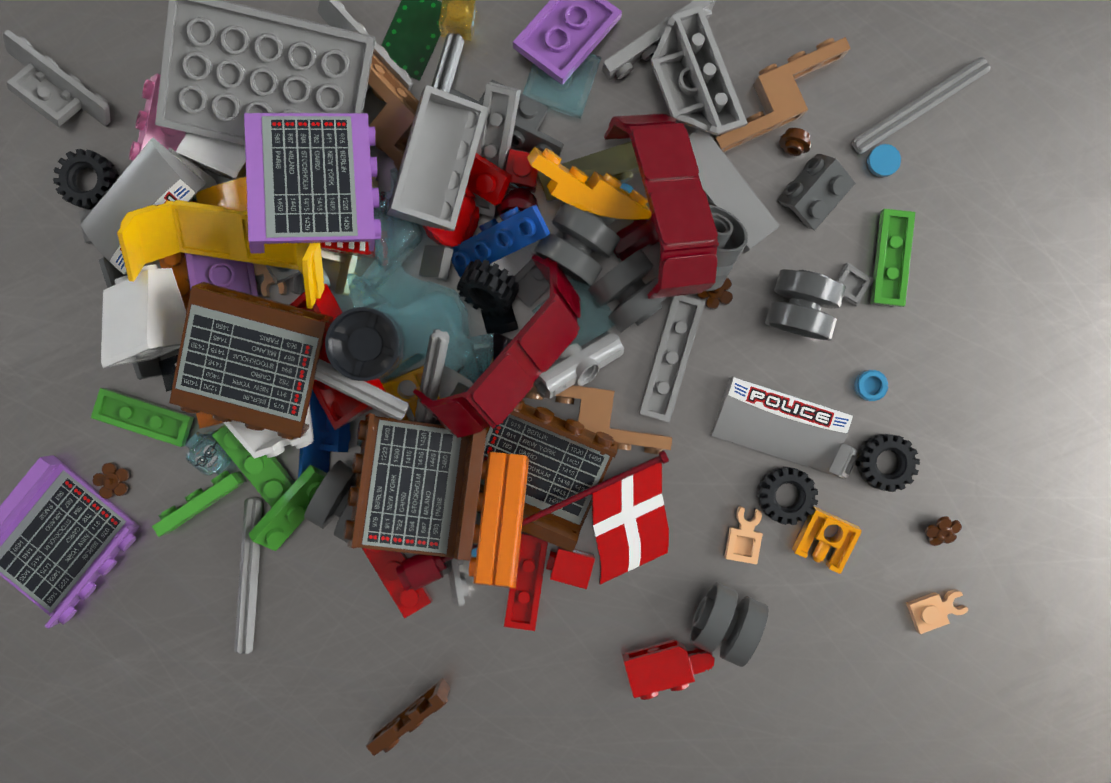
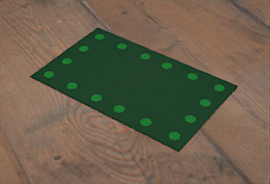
[381,0,453,81]

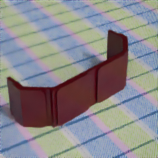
[604,114,719,299]
[412,254,581,438]

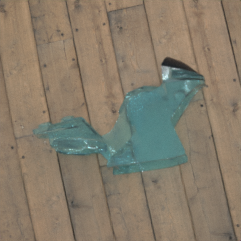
[347,168,512,384]

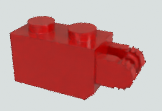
[622,640,715,700]

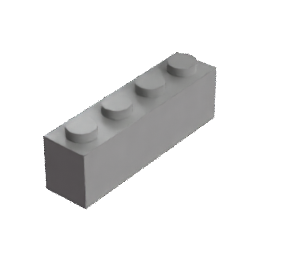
[689,129,780,253]

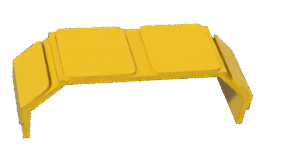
[117,200,324,309]

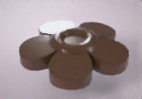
[697,278,733,309]
[92,463,130,499]
[925,516,962,546]

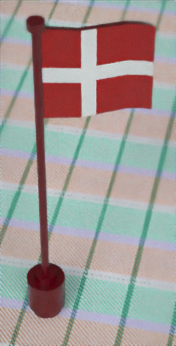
[396,450,669,591]

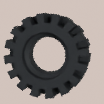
[53,149,119,210]
[457,259,519,316]
[857,434,920,492]
[757,467,818,525]

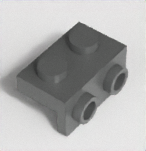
[778,154,856,231]

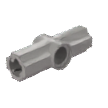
[534,331,624,399]

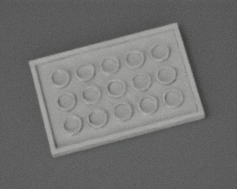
[155,0,376,145]

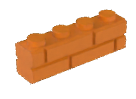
[469,452,529,588]

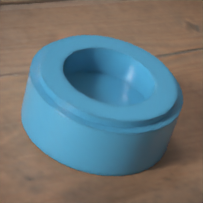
[867,144,901,178]
[854,370,888,401]

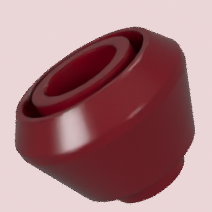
[497,188,539,221]

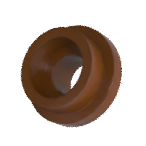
[779,128,811,156]

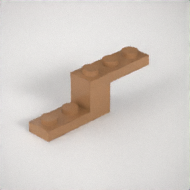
[714,37,851,152]
[368,53,419,171]
[524,383,673,454]

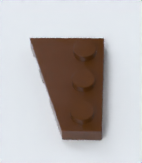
[366,678,451,756]

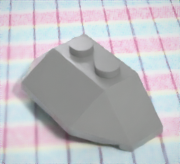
[650,5,748,136]

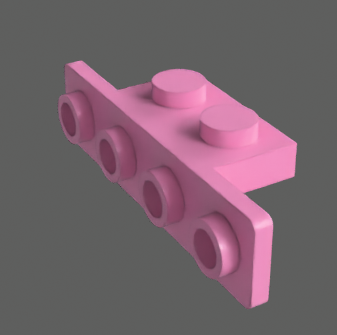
[129,74,186,161]

